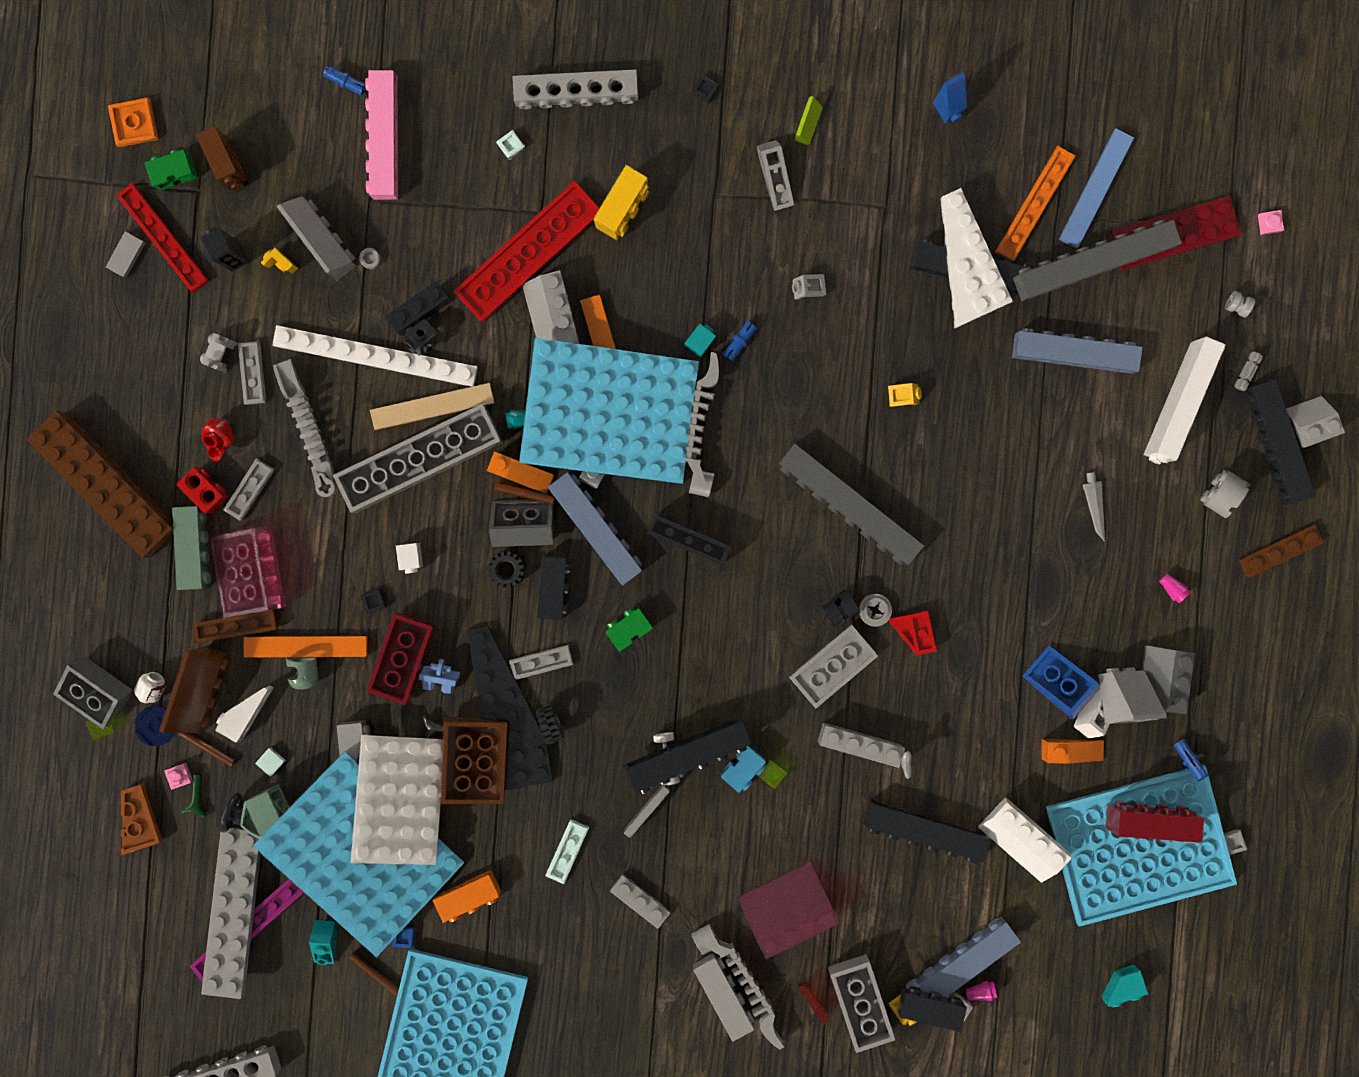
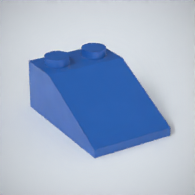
[1023,646,1100,720]

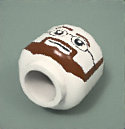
[134,672,166,703]

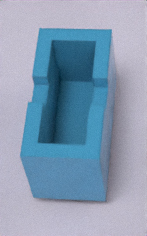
[720,745,766,793]

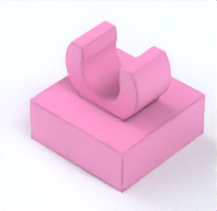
[165,763,193,790]

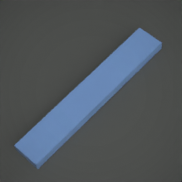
[1058,129,1134,249]

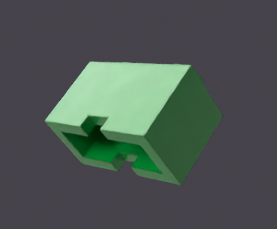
[144,149,198,191]
[605,607,653,652]

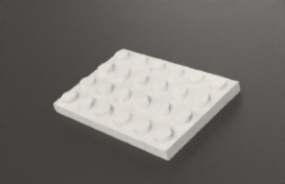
[351,735,443,865]

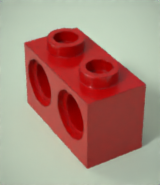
[176,467,229,514]

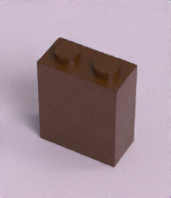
[195,126,248,190]

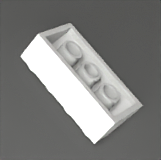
[978,797,1071,882]

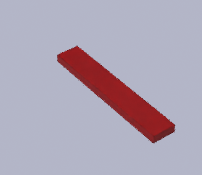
[116,183,210,293]

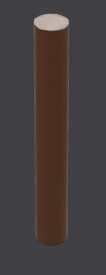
[494,482,555,504]
[178,733,236,767]
[349,952,399,996]

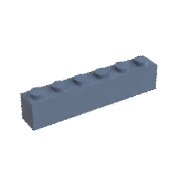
[1012,328,1142,374]
[548,473,643,586]
[906,917,1021,997]

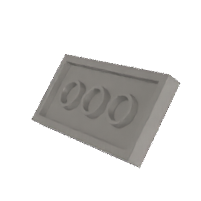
[789,625,878,709]

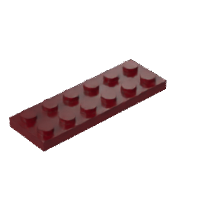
[1110,196,1241,271]

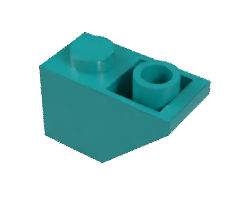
[309,920,338,965]
[1102,965,1148,1007]

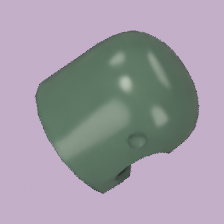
[286,657,318,690]

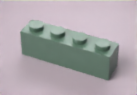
[172,506,211,590]

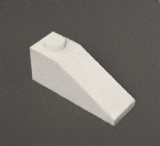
[215,685,274,743]
[1074,687,1109,738]

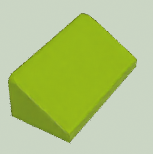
[795,96,822,145]

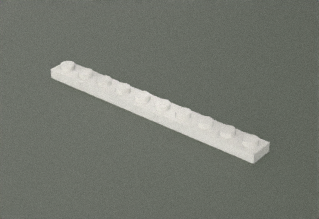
[272,325,478,387]

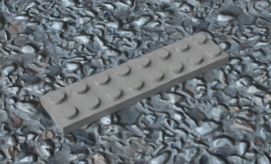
[201,827,261,999]

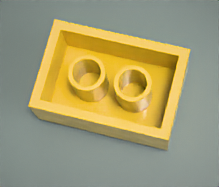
[594,165,650,240]

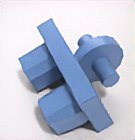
[419,659,460,694]

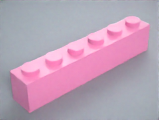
[365,70,398,200]

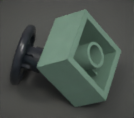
[219,784,290,839]

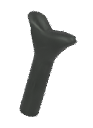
[423,715,443,739]

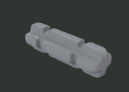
[1234,352,1262,391]

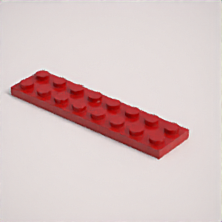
[453,181,600,322]

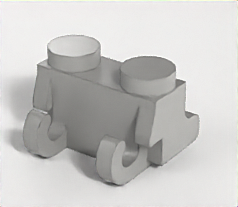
[200,333,238,373]

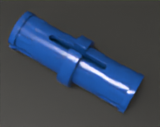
[323,65,366,96]
[723,321,757,362]
[1174,739,1209,782]

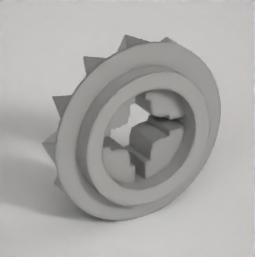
[859,594,892,627]

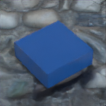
[392,925,415,948]

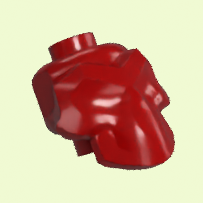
[202,418,234,462]

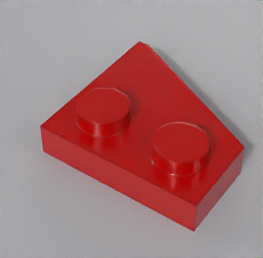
[889,610,937,655]

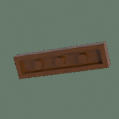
[1238,524,1324,578]
[192,609,279,644]

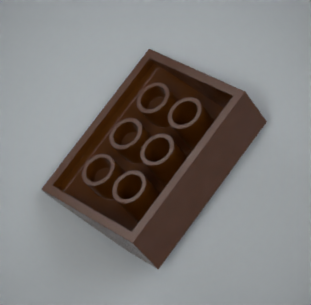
[159,646,231,733]
[441,717,507,804]

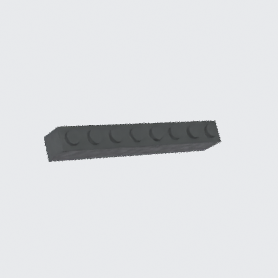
[1013,219,1182,302]
[778,444,924,565]

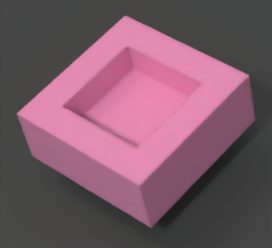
[1258,210,1284,235]

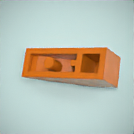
[487,452,554,494]
[1041,739,1104,763]

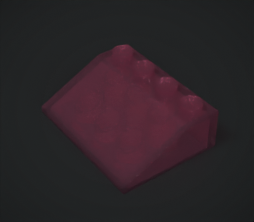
[210,526,286,618]
[738,862,840,959]

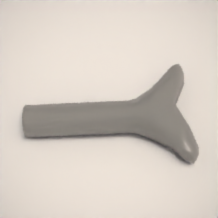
[901,751,912,779]

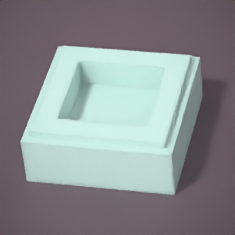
[496,130,525,160]
[255,747,286,777]

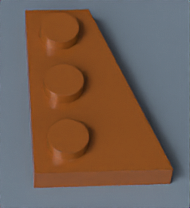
[121,783,162,855]

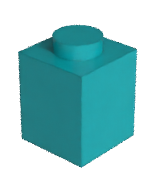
[685,324,716,358]

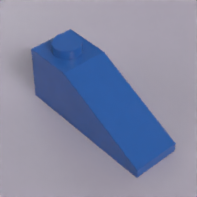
[933,73,967,124]

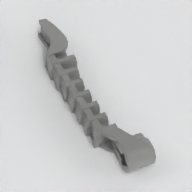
[684,352,719,497]
[273,359,338,497]
[691,924,784,1049]

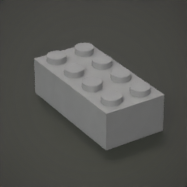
[828,954,895,1053]

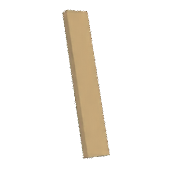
[370,383,495,430]

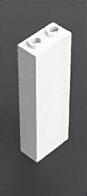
[1144,337,1225,464]

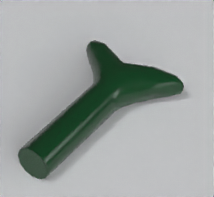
[181,774,207,818]

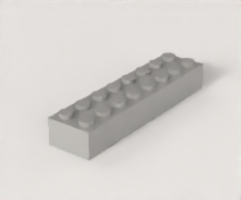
[333,404,503,513]

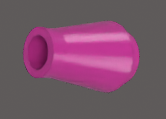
[1159,573,1191,603]
[966,980,997,1001]

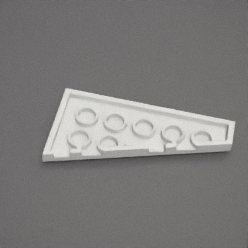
[941,188,1013,329]

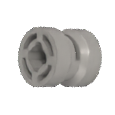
[1225,290,1255,318]

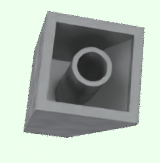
[1098,667,1167,724]

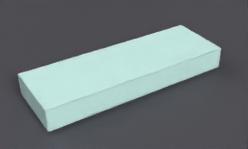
[545,819,589,884]

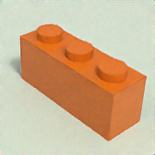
[433,870,502,923]

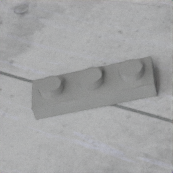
[610,874,671,929]

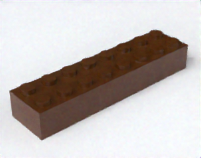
[26,410,174,558]

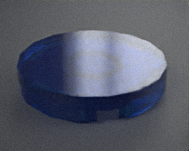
[135,705,176,746]

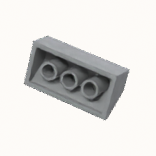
[277,196,356,281]
[523,270,580,344]

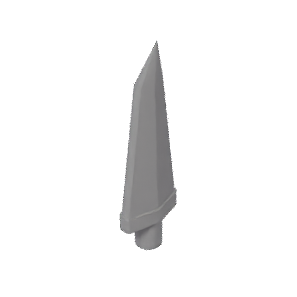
[1083,472,1105,542]

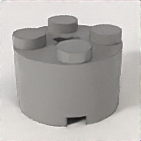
[1200,470,1250,518]

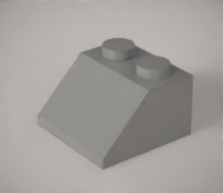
[1286,396,1345,448]

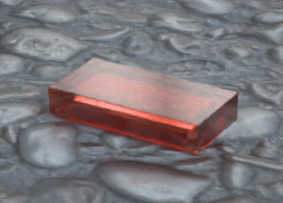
[799,981,829,1025]

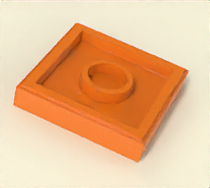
[108,97,159,147]

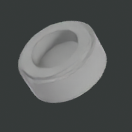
[359,248,381,270]

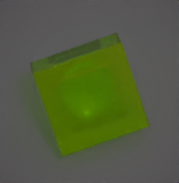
[85,720,115,742]
[758,759,787,789]

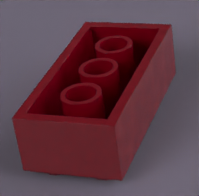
[366,612,437,705]
[1105,801,1204,843]

